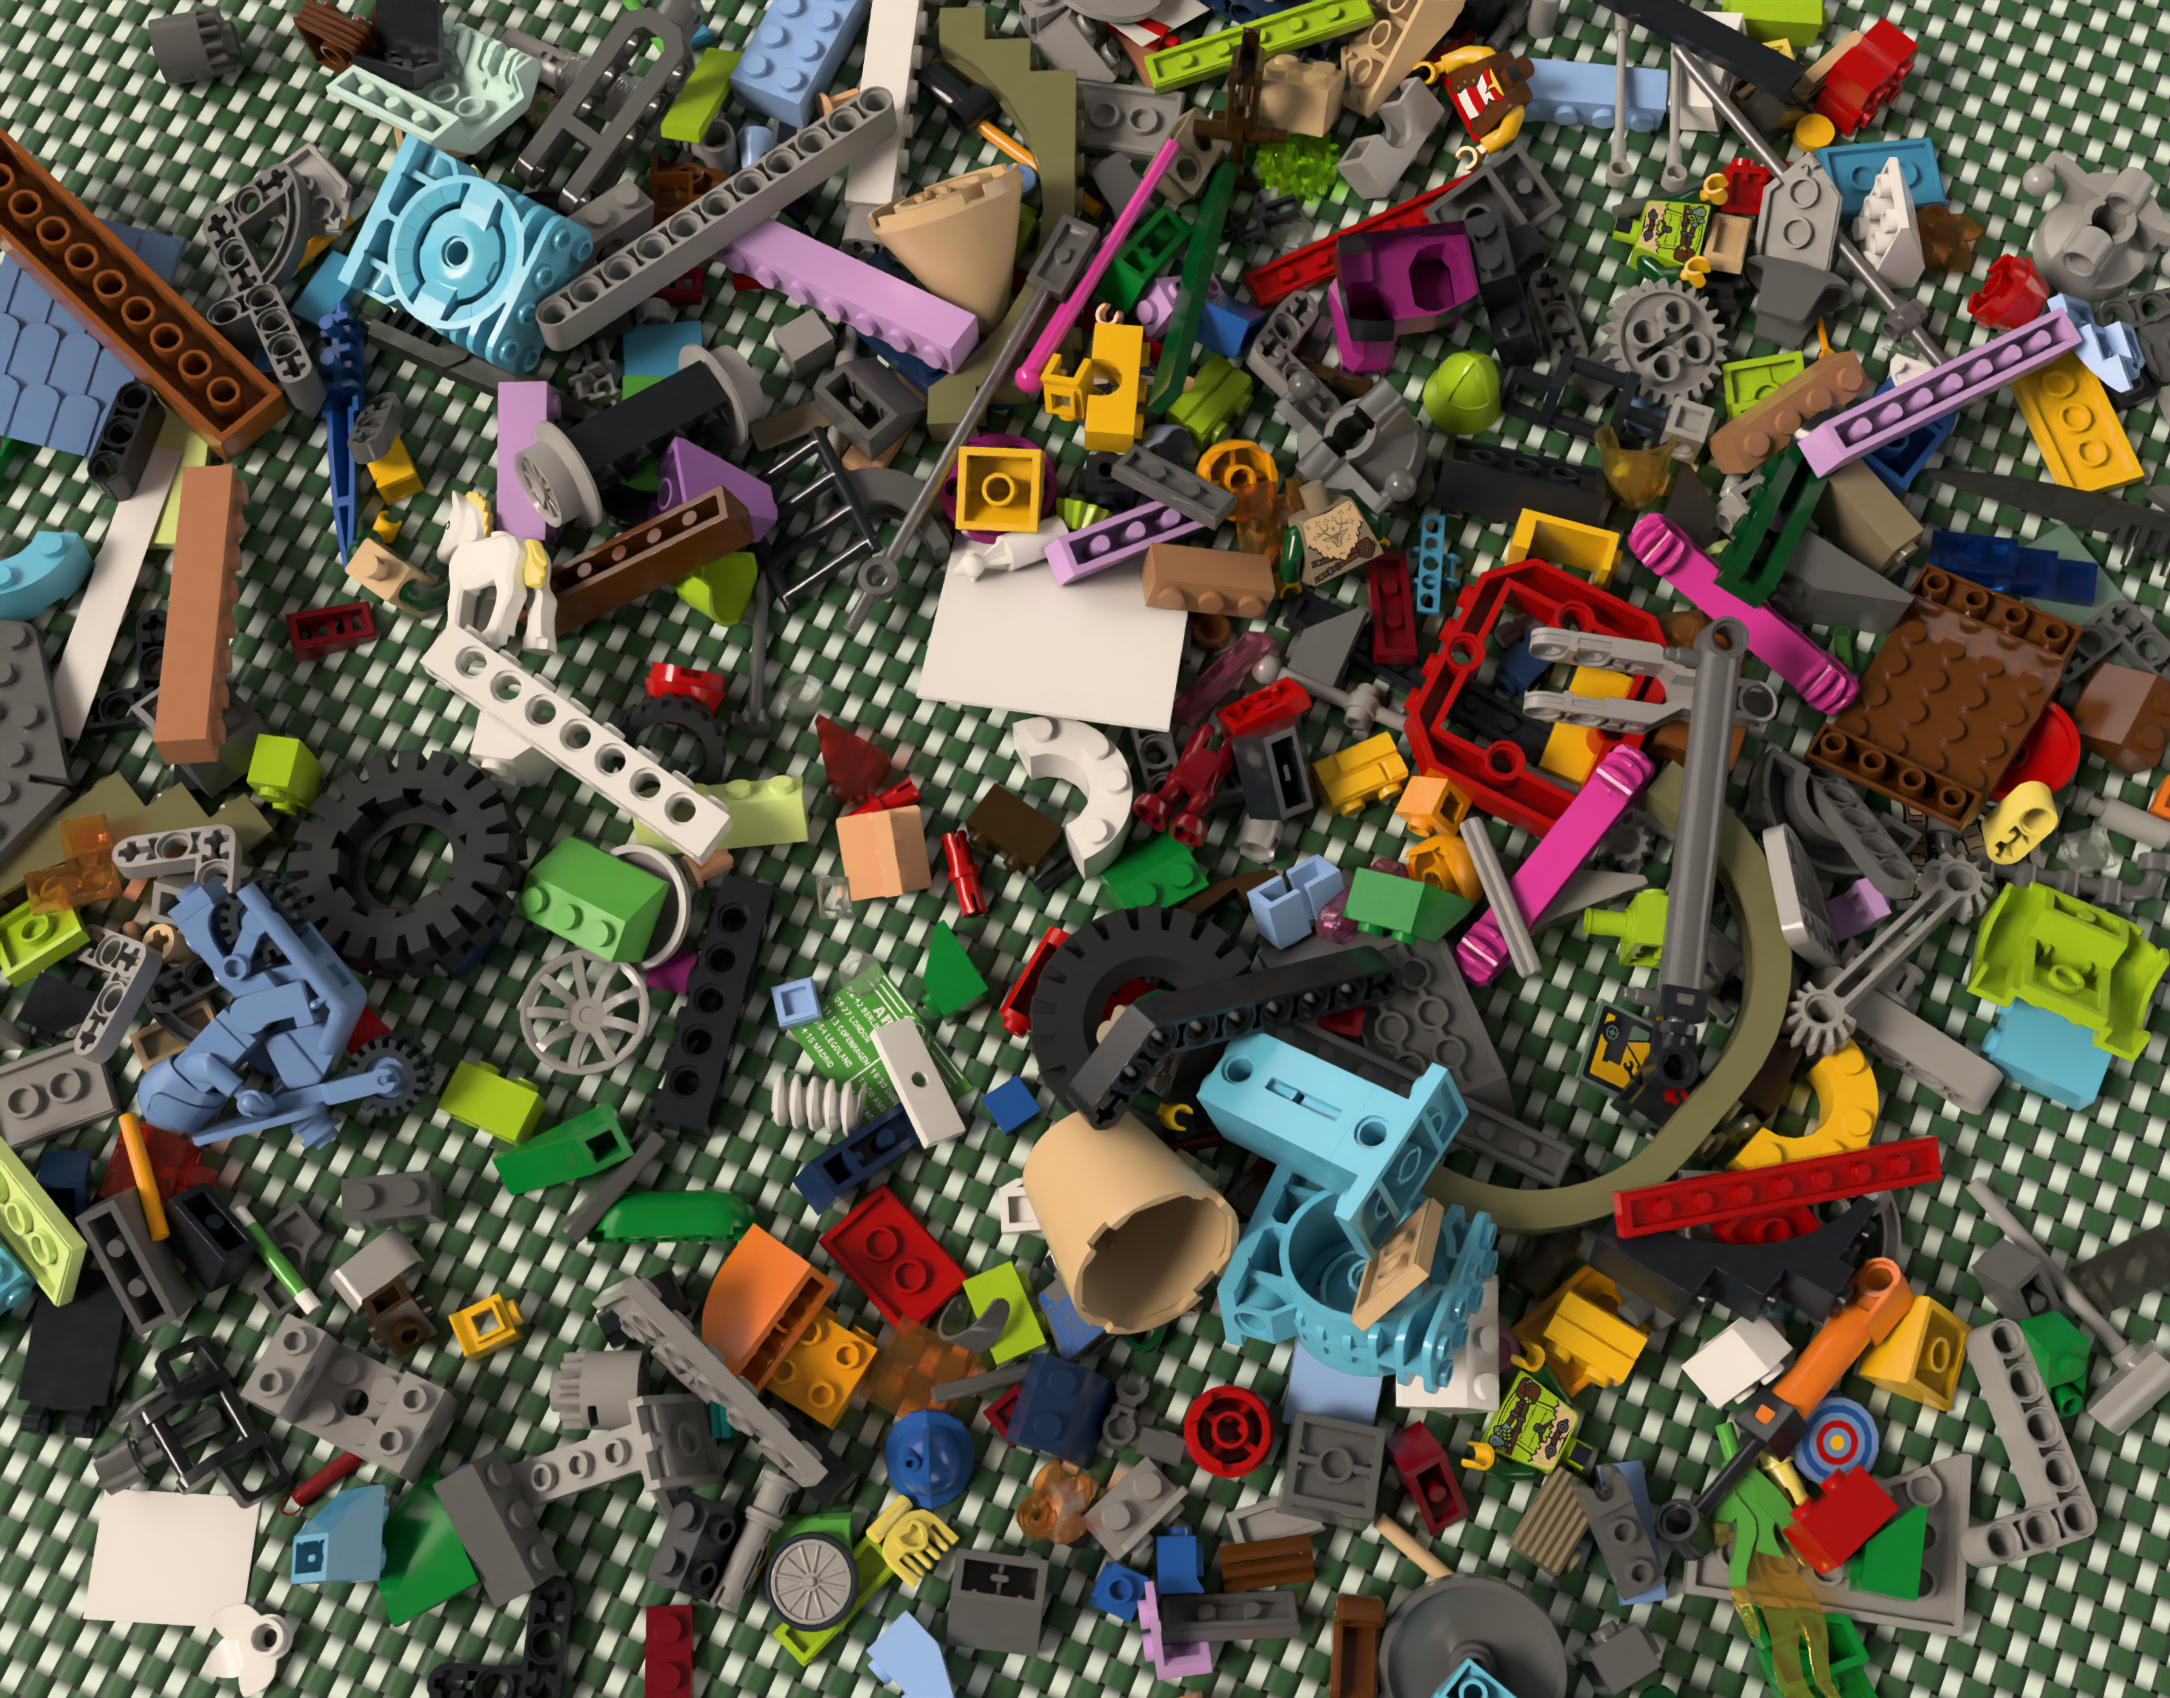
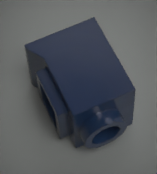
[1493,628,1554,701]

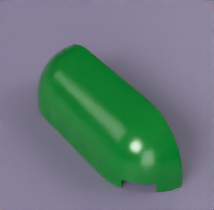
[587,1189,762,1245]

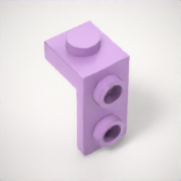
[1133,274,1225,339]
[1826,878,1891,943]
[1137,1581,1213,1680]

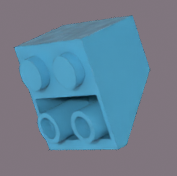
[291,1485,389,1584]

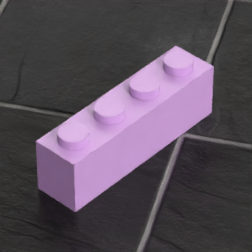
[497,381,561,549]
[1043,501,1207,587]

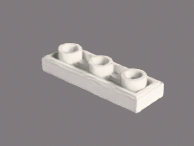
[870,1016,966,1149]

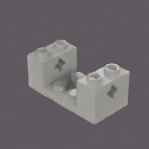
[239,1313,460,1484]

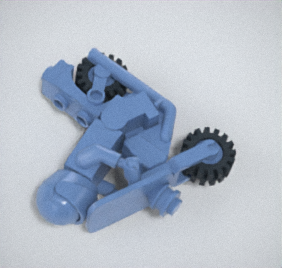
[137,874,436,1150]

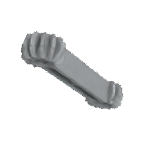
[1780,851,1994,1057]

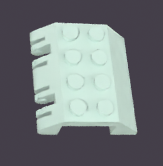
[326,15,541,155]

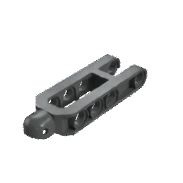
[514,0,704,216]

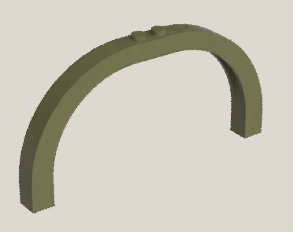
[1419,760,1792,1235]

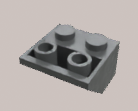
[813,357,928,462]
[946,1548,1050,1657]

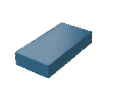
[290,250,358,331]

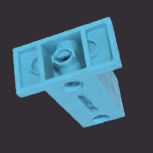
[1196,1032,1469,1262]

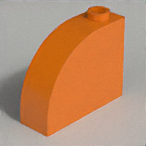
[702,1223,838,1394]

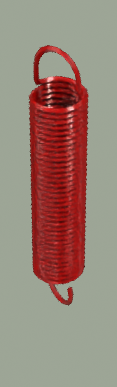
[279,1451,365,1516]

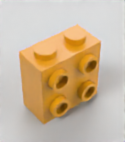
[764,1305,881,1431]

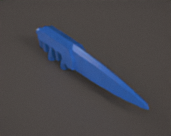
[319,301,366,569]

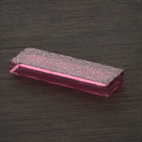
[1171,631,1276,727]

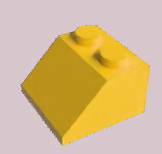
[956,446,1045,533]
[1859,1289,1972,1412]

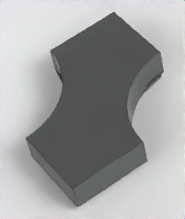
[253,1199,328,1324]

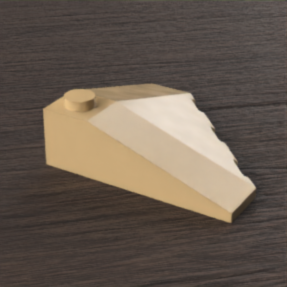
[1340,0,1466,118]

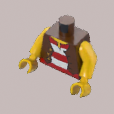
[1413,45,1535,171]

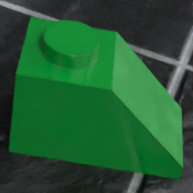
[921,920,991,1026]
[1844,1505,1928,1603]

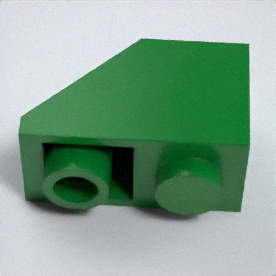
[2017,1310,2090,1419]

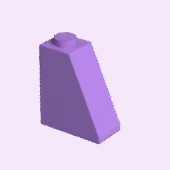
[648,437,778,543]

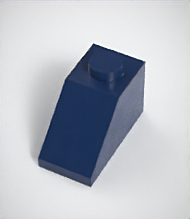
[37,1151,92,1254]

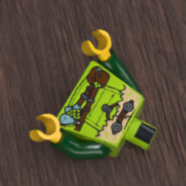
[1612,173,1729,289]
[1461,1340,1593,1483]

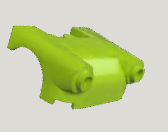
[1966,881,2170,1063]

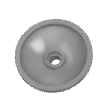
[606,844,691,972]

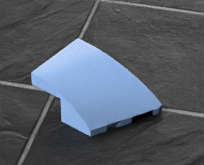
[2047,293,2145,393]

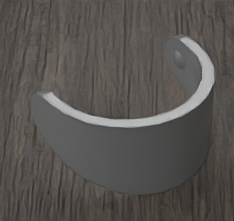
[937,1295,1010,1353]

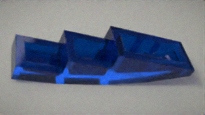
[1928,530,2098,607]

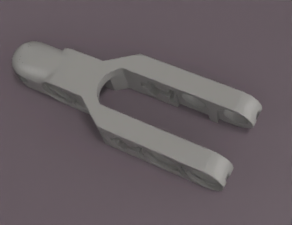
[1523,627,1777,735]

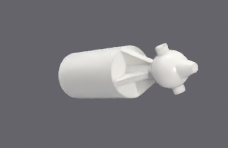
[953,515,1069,582]

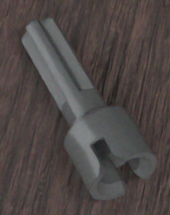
[92,1406,226,1496]

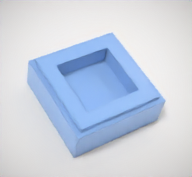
[771,976,823,1031]

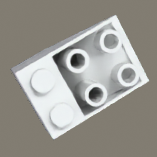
[1852,157,1925,290]

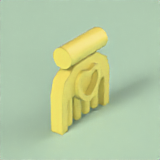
[866,1495,959,1589]

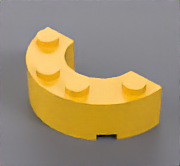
[1723,1037,1879,1171]

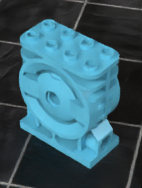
[338,133,593,375]
[1217,1165,1498,1394]

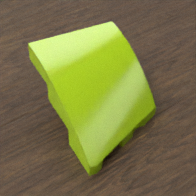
[1719,350,1811,467]

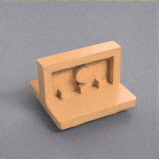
[836,805,932,901]

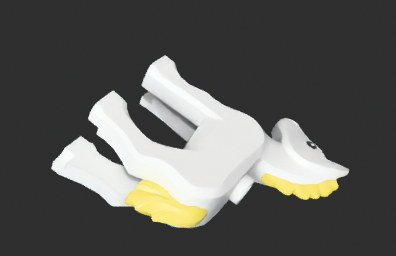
[437,490,557,667]

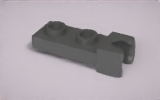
[1571,1463,1666,1601]

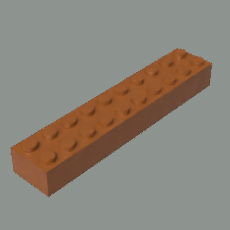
[0,127,288,464]

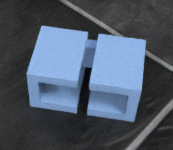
[1247,854,1348,950]

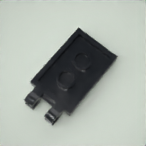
[17,1269,129,1439]

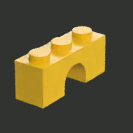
[1085,323,1150,453]

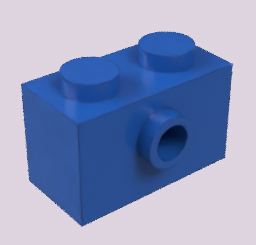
[1195,294,1268,359]

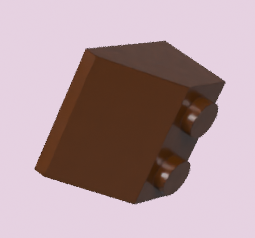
[2069,661,2170,775]

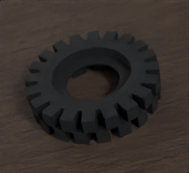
[286,750,528,981]

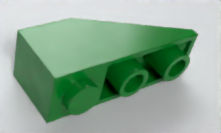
[492,1100,634,1196]

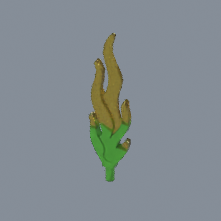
[1712,1422,1841,1698]

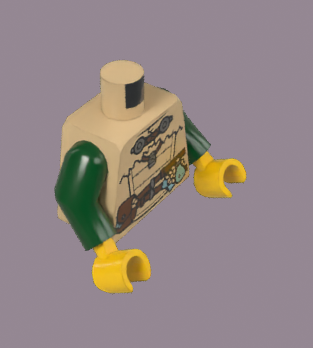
[345,511,450,619]

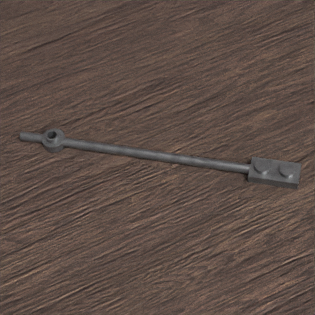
[843,213,1100,635]

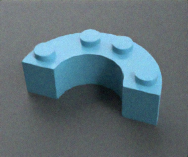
[0,531,94,621]

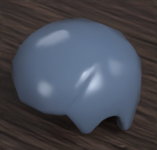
[1136,424,1192,469]

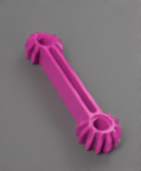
[1627,513,1860,715]
[1452,744,1655,988]

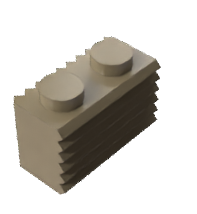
[1506,1466,1597,1577]

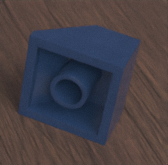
[1004,1353,1116,1471]

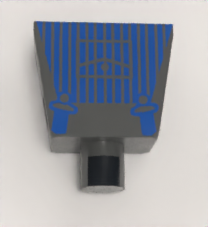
[1038,1254,1117,1362]

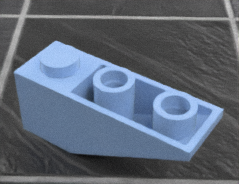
[866,1610,956,1698]

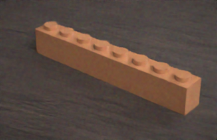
[153,464,249,765]

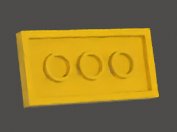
[2009,349,2145,494]

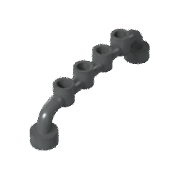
[1927,816,2170,909]

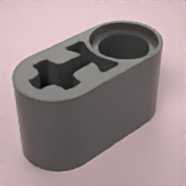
[1085,152,1153,227]

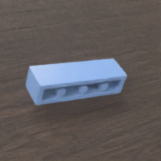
[1514,56,1668,132]

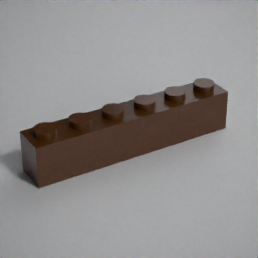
[518,484,754,638]

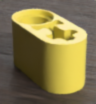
[1981,781,2058,865]

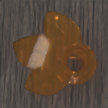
[1916,204,1984,272]
[1016,1459,1094,1545]

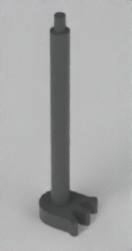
[729,570,771,738]

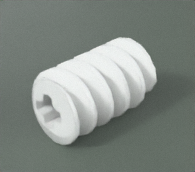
[771,1071,866,1137]

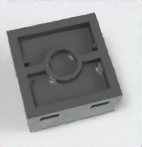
[1276,1411,1386,1531]

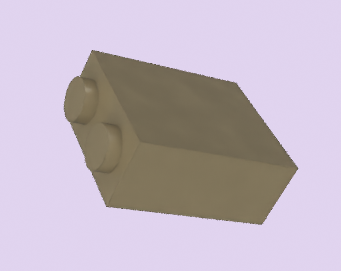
[1810,458,1925,580]

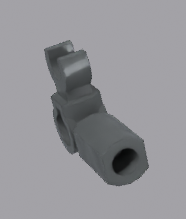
[1101,1374,1186,1467]

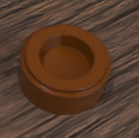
[1191,613,1232,652]

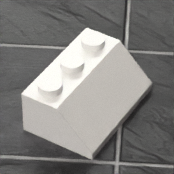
[1396,1275,1500,1414]

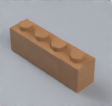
[1705,351,1872,474]

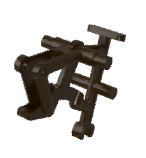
[1193,27,1288,192]

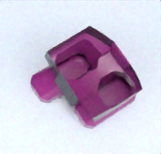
[1327,220,1479,378]

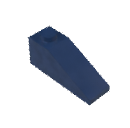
[792,1102,921,1216]

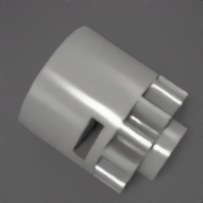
[550,1350,650,1430]

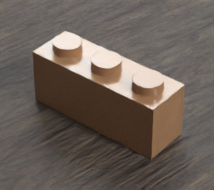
[1141,542,1275,619]

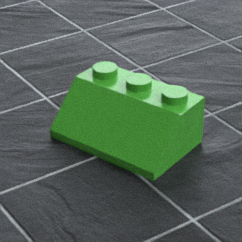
[514,835,671,963]

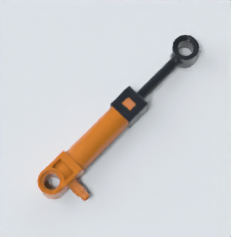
[1655,1257,1914,1561]

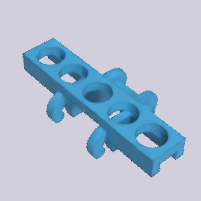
[1409,514,1462,618]

